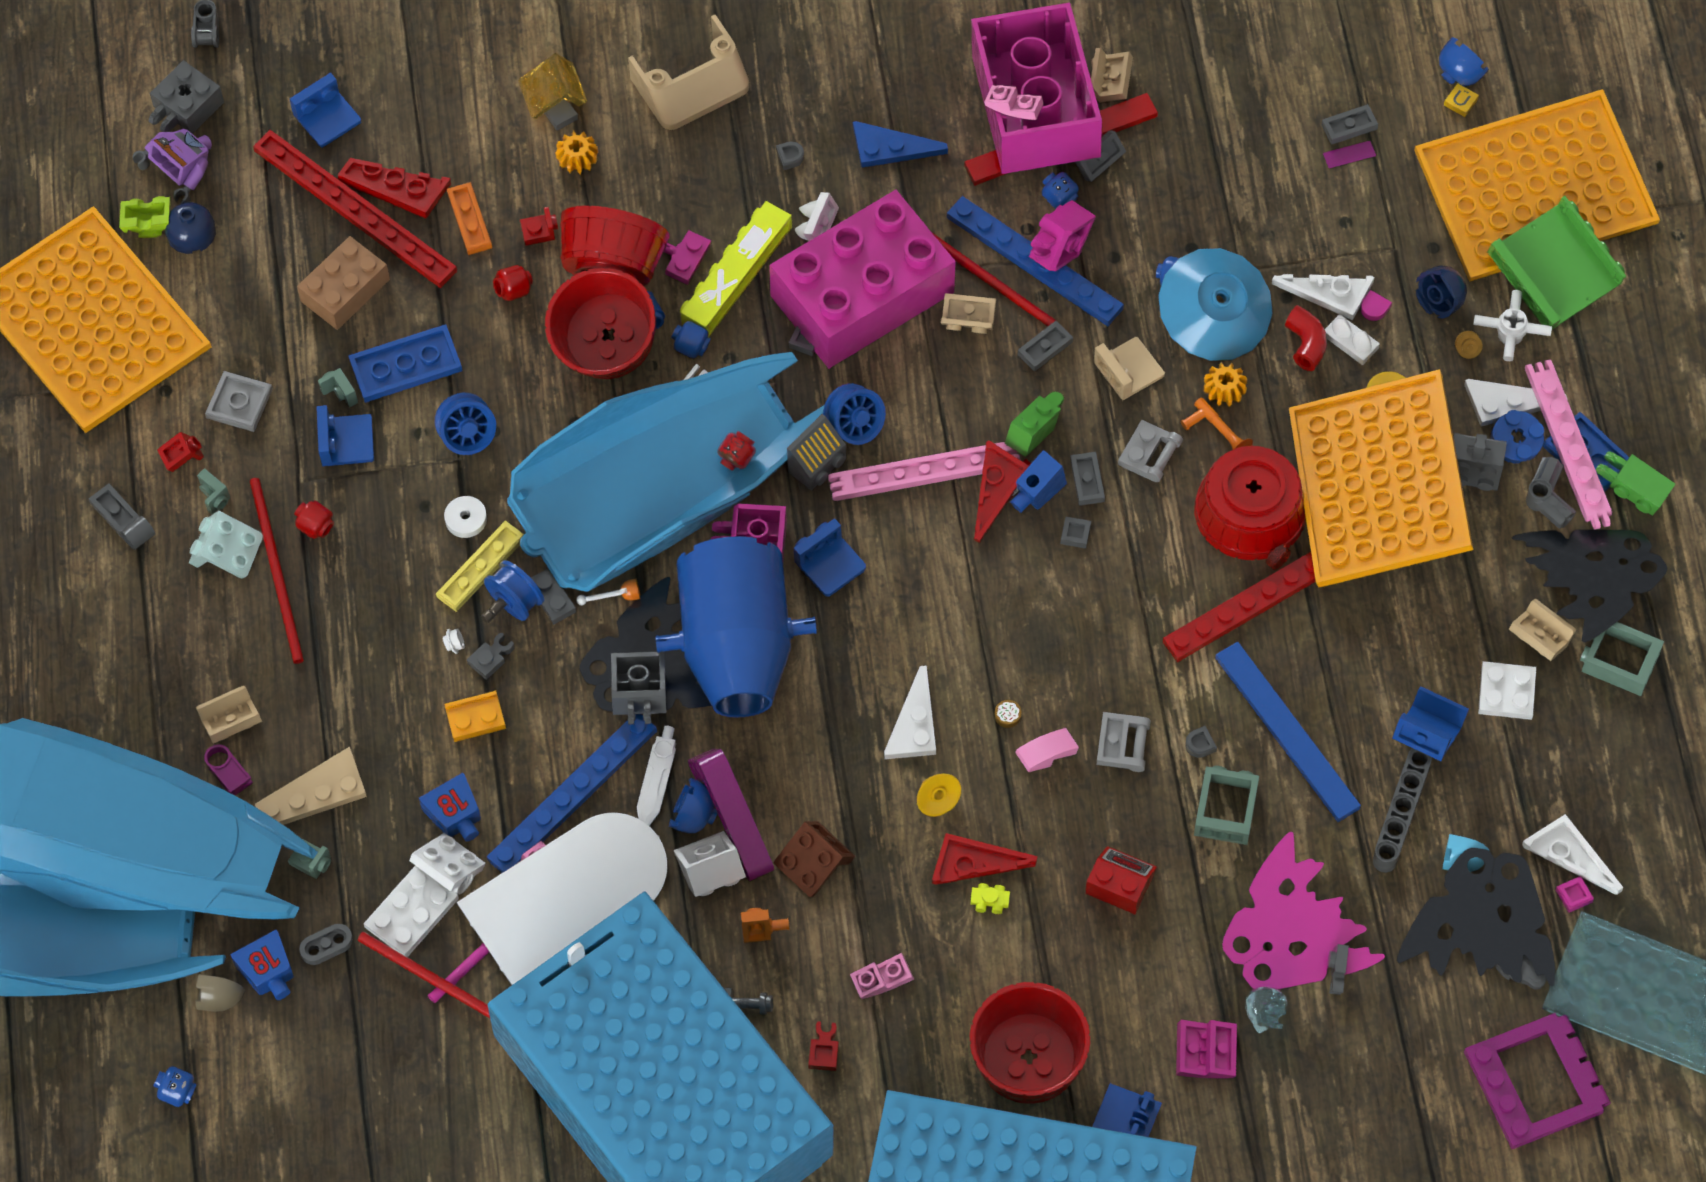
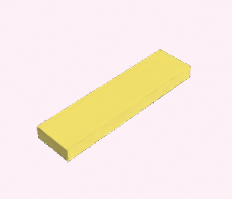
[436,520,524,612]

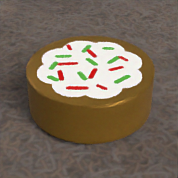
[995,700,1021,728]

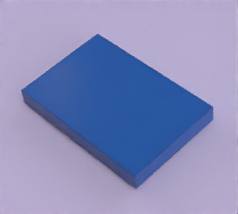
[1543,412,1629,492]

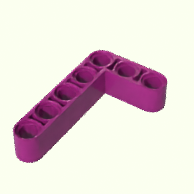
[688,749,774,882]

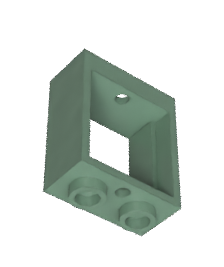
[1580,622,1664,696]
[1194,766,1259,845]

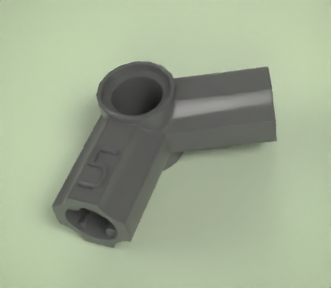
[1526,457,1576,529]

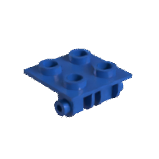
[1092,1083,1162,1137]

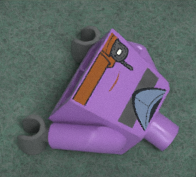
[132,129,212,204]

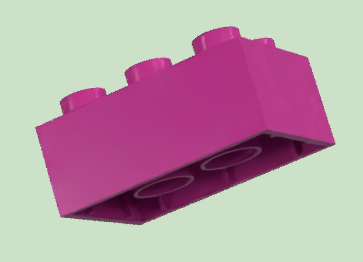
[971,2,1102,174]
[770,190,956,369]

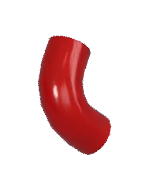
[1285,305,1327,371]

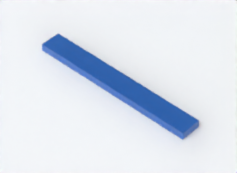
[1215,642,1361,822]

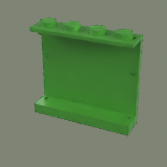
[1487,196,1626,330]

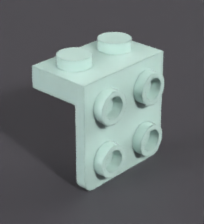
[189,510,263,579]

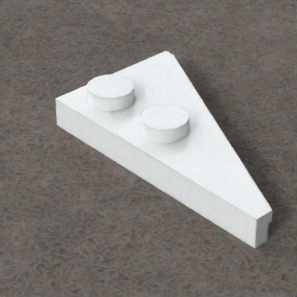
[1272,274,1375,320]
[1464,379,1568,427]
[884,666,936,759]
[1522,814,1623,895]

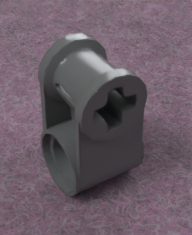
[191,0,219,48]

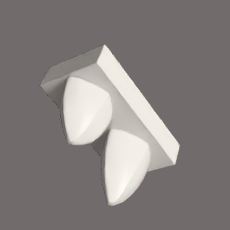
[795,192,839,241]
[1325,314,1380,365]

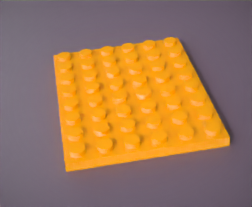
[1414,89,1660,282]
[0,206,212,433]
[1289,369,1473,588]

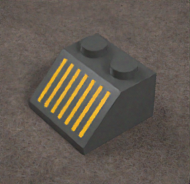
[787,414,846,491]

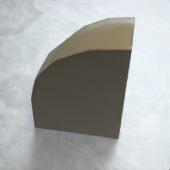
[195,974,245,1012]

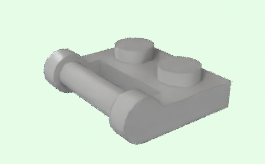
[1118,420,1183,482]
[1096,712,1151,772]

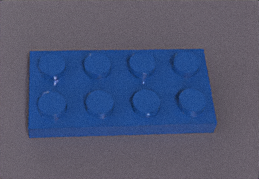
[348,324,463,403]

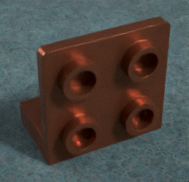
[774,821,856,897]

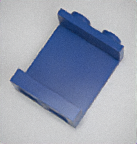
[1392,686,1469,761]

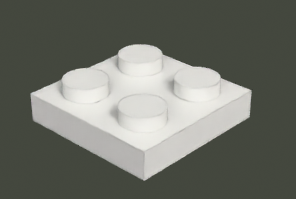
[1478,661,1536,720]

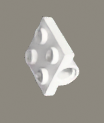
[409,833,485,894]

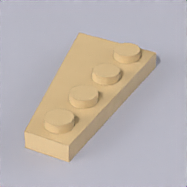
[255,747,367,825]

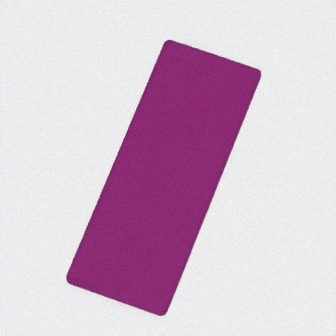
[1323,141,1376,168]

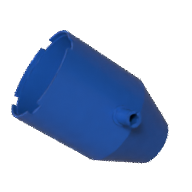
[656,536,817,718]

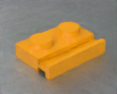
[444,691,506,742]

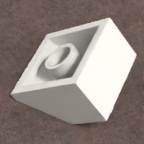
[674,831,746,897]

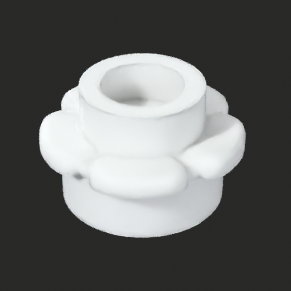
[443,629,465,654]

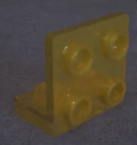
[518,53,587,119]

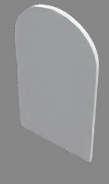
[457,813,667,985]

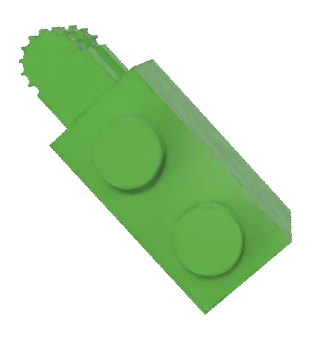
[1005,391,1064,457]
[1596,451,1675,516]

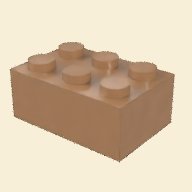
[297,236,390,330]

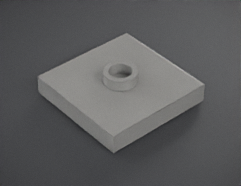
[205,371,273,432]

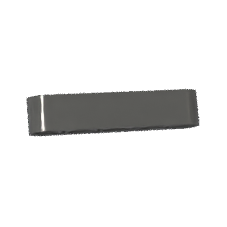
[1373,748,1432,873]

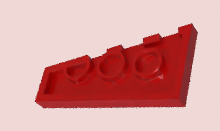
[338,158,451,219]

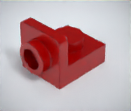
[520,207,558,246]
[157,432,204,472]

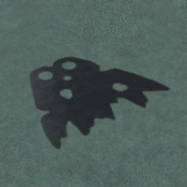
[1512,530,1667,642]
[579,577,712,712]
[1397,848,1555,986]

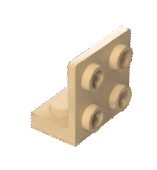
[1094,337,1165,401]

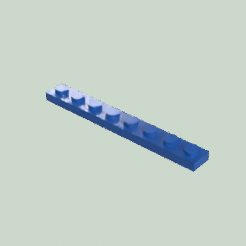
[947,196,1124,327]
[487,714,657,873]

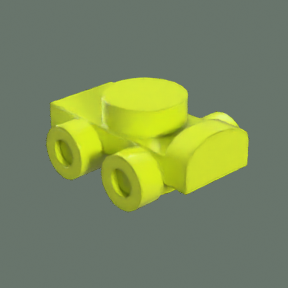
[970,883,1010,914]

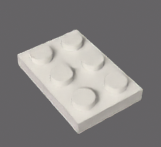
[364,865,459,957]

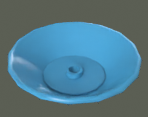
[1158,248,1273,361]

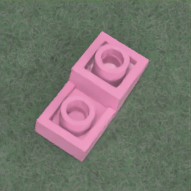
[984,85,1043,120]
[1015,728,1079,772]
[850,953,914,999]

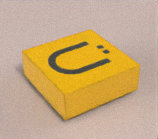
[1444,83,1479,117]

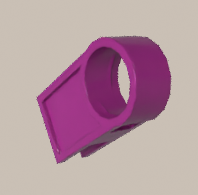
[204,744,253,796]

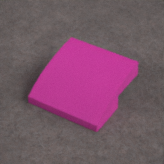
[1176,1020,1237,1078]

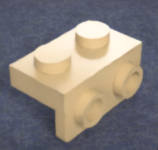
[1091,48,1133,103]
[941,293,996,334]
[1509,599,1576,661]
[196,686,262,744]

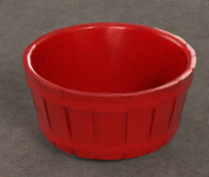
[560,206,670,286]
[545,268,656,379]
[1194,446,1306,560]
[970,982,1090,1104]

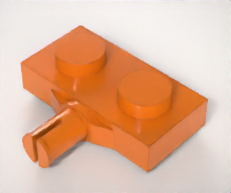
[741,908,789,943]

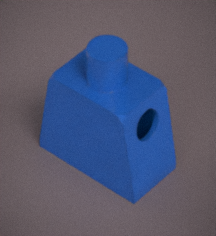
[1010,450,1067,513]

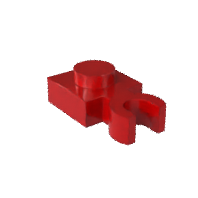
[808,1021,839,1071]

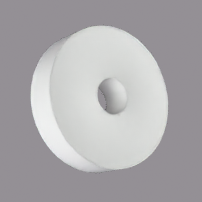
[444,496,487,538]

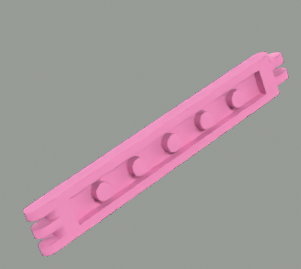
[1525,360,1612,530]
[828,442,1021,501]

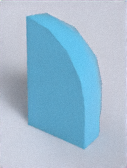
[1442,834,1489,872]

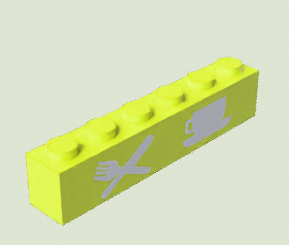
[680,201,792,337]

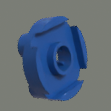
[1491,410,1544,463]

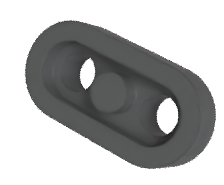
[299,924,353,965]

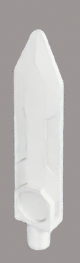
[637,726,676,826]

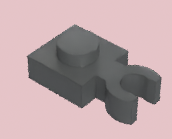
[467,633,515,680]
[1327,944,1349,995]

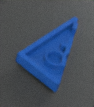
[853,121,948,168]

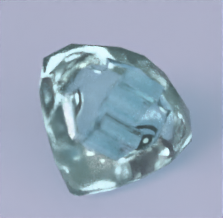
[1245,986,1288,1033]

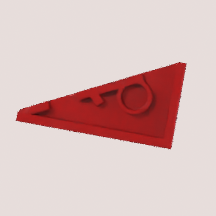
[974,440,1029,543]
[932,833,1038,885]

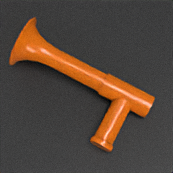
[1181,398,1253,450]

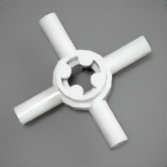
[1473,290,1552,361]

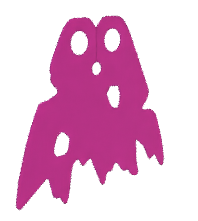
[1222,832,1385,991]

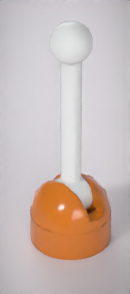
[576,579,641,605]

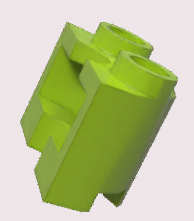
[119,196,171,238]

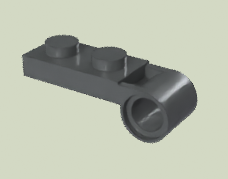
[89,484,156,550]

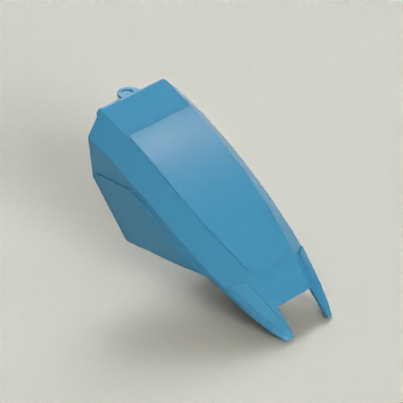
[507,352,824,592]
[0,718,318,919]
[0,873,226,996]

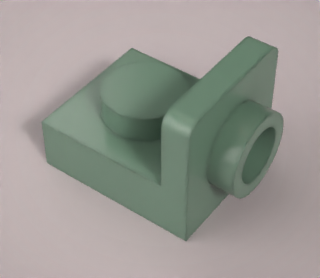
[318,368,358,408]
[197,468,230,515]
[288,839,331,879]

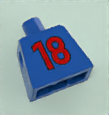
[419,773,481,842]
[230,930,294,1000]

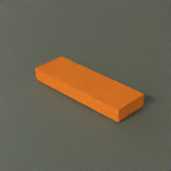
[447,182,492,255]

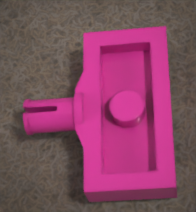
[663,230,711,285]

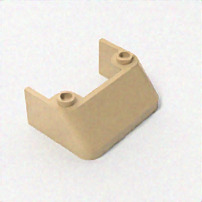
[628,15,749,130]

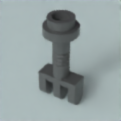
[724,988,773,1015]

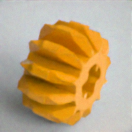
[555,130,598,174]
[1204,362,1247,407]

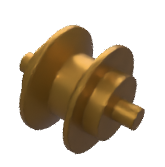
[1455,331,1482,359]

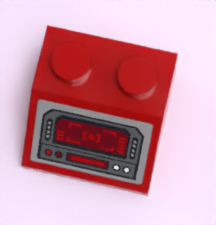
[1086,846,1157,915]

